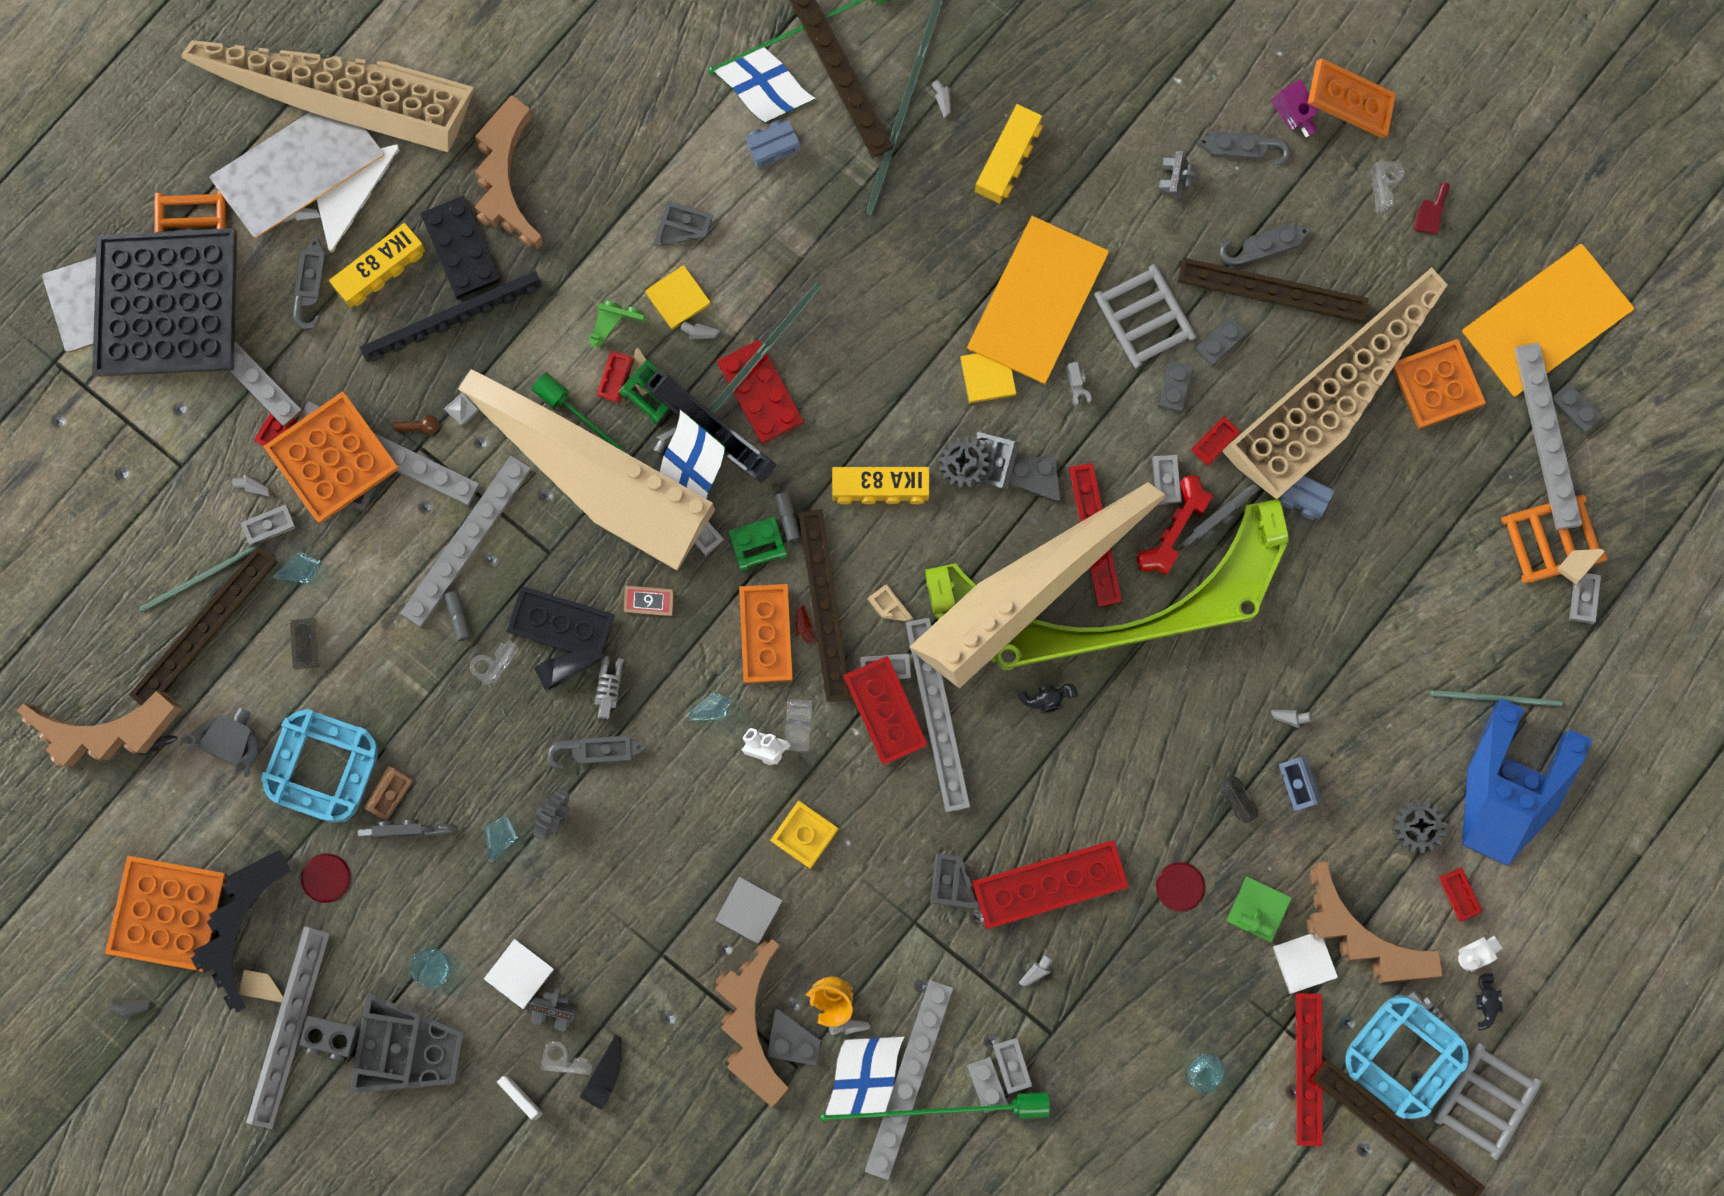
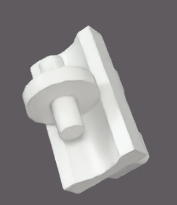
[742,728,790,765]
[1458,936,1502,972]

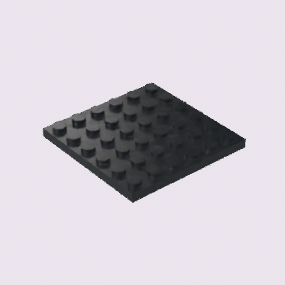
[92,228,237,377]

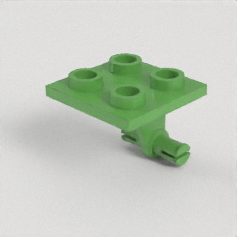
[589,300,650,347]
[1226,876,1291,943]

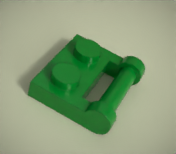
[618,359,668,424]
[728,517,787,572]

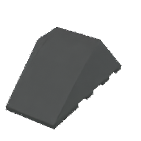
[349,993,463,1093]

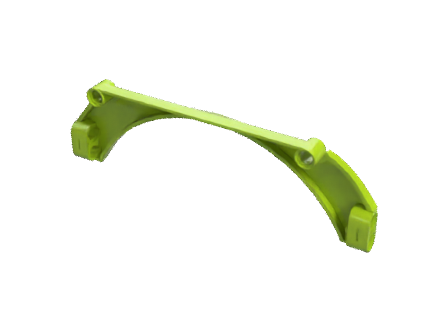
[925,499,1288,670]

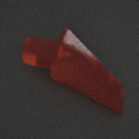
[796,605,815,644]

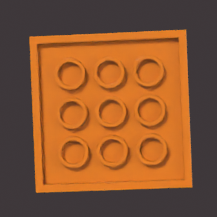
[263,391,399,525]
[105,856,227,972]

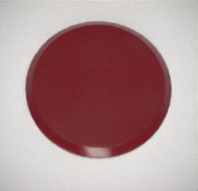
[301,853,351,903]
[1156,862,1205,912]

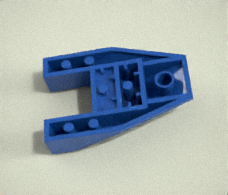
[1462,699,1592,866]

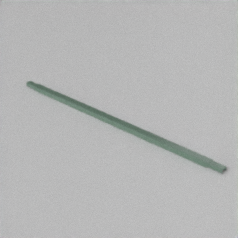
[866,0,943,215]
[656,283,821,472]

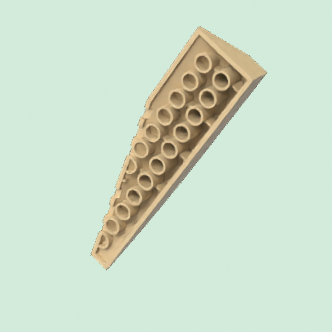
[182,40,474,152]
[1222,267,1447,499]
[458,369,715,571]
[909,482,1166,689]

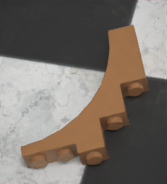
[475,95,543,250]
[17,691,183,767]
[1307,862,1442,984]
[715,939,789,1108]

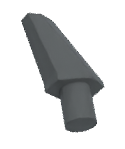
[110,1000,152,1019]

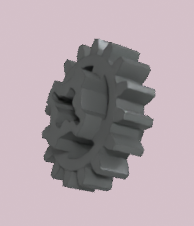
[938,436,991,489]
[533,789,570,842]
[1392,800,1447,854]

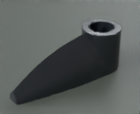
[534,650,606,691]
[580,1035,622,1110]

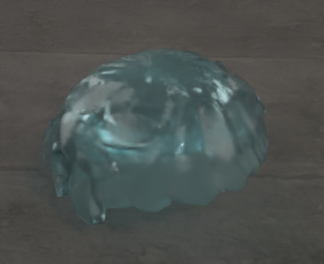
[410,949,452,988]
[1186,1054,1225,1093]

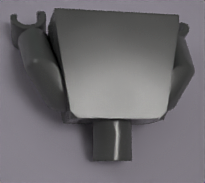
[179,707,259,777]

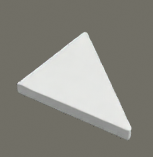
[317,144,399,253]

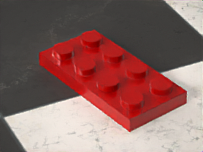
[717,340,803,445]
[843,656,927,765]

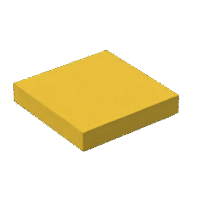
[645,265,711,331]
[960,353,1016,404]
[770,800,839,869]

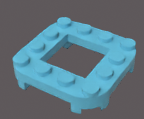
[261,709,378,823]
[1345,995,1469,1119]

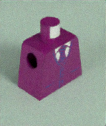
[1270,79,1318,137]

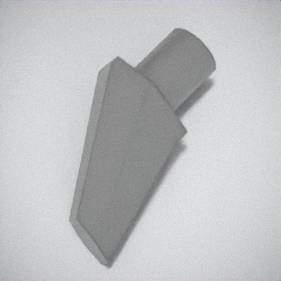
[932,80,951,118]
[284,208,321,222]
[680,321,720,339]
[653,427,677,455]
[232,474,270,496]
[1271,709,1311,728]
[1019,954,1053,986]
[829,1019,870,1035]

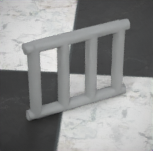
[1094,264,1196,369]
[1433,1043,1542,1161]

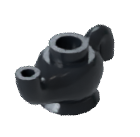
[1018,684,1078,714]
[1476,973,1503,1031]

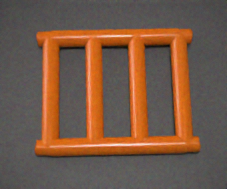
[154,191,226,232]
[1501,494,1607,584]

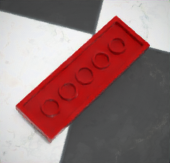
[972,840,1128,930]

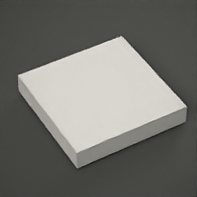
[1273,934,1338,994]
[484,939,554,1009]
[497,1076,542,1120]

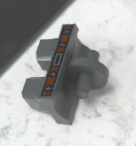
[1159,151,1200,200]
[529,987,578,1031]

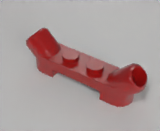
[1136,475,1213,576]

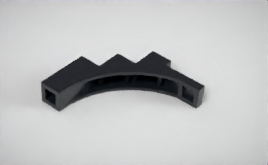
[644,369,777,484]
[191,850,291,1013]

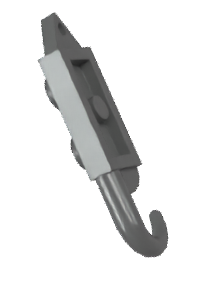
[1196,131,1290,165]
[1220,223,1311,266]
[292,237,326,330]
[1182,484,1259,548]
[547,736,646,770]
[358,820,457,839]

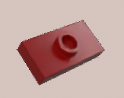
[596,350,635,404]
[1190,416,1241,467]
[1438,867,1483,923]

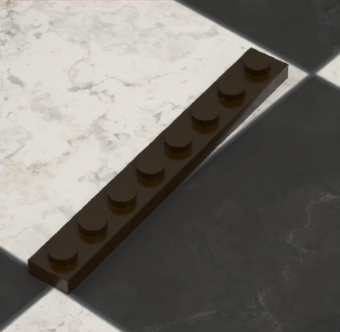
[789,0,893,159]
[1177,258,1369,323]
[798,509,851,703]
[129,546,278,705]
[1311,1060,1486,1196]

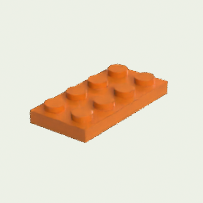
[1308,58,1396,138]
[739,584,792,684]

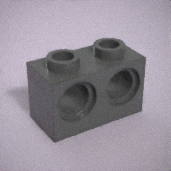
[299,1016,360,1061]

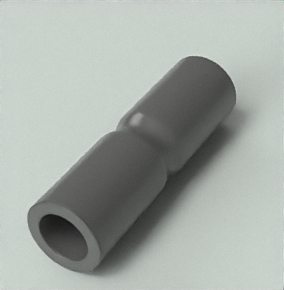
[775,492,801,542]
[444,591,471,641]

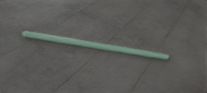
[139,544,260,612]
[1429,690,1564,707]

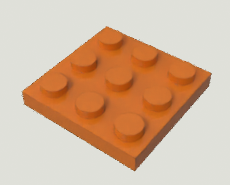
[1392,339,1486,430]

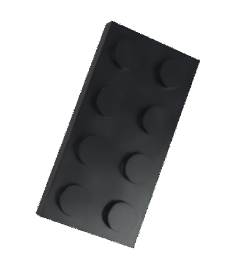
[420,195,501,299]
[506,586,615,662]

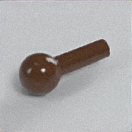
[393,415,439,434]

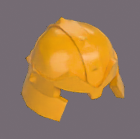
[806,976,853,1027]

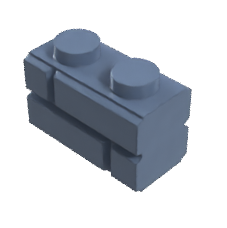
[745,120,800,169]
[1278,475,1334,520]
[1279,755,1323,811]

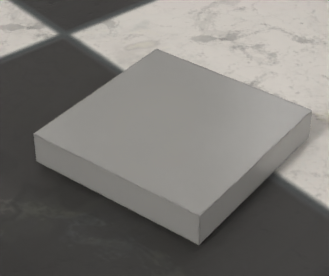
[715,877,783,945]

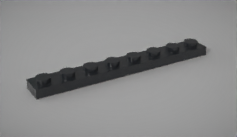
[360,271,542,362]

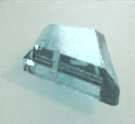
[273,551,321,584]
[686,692,732,721]
[484,815,517,863]

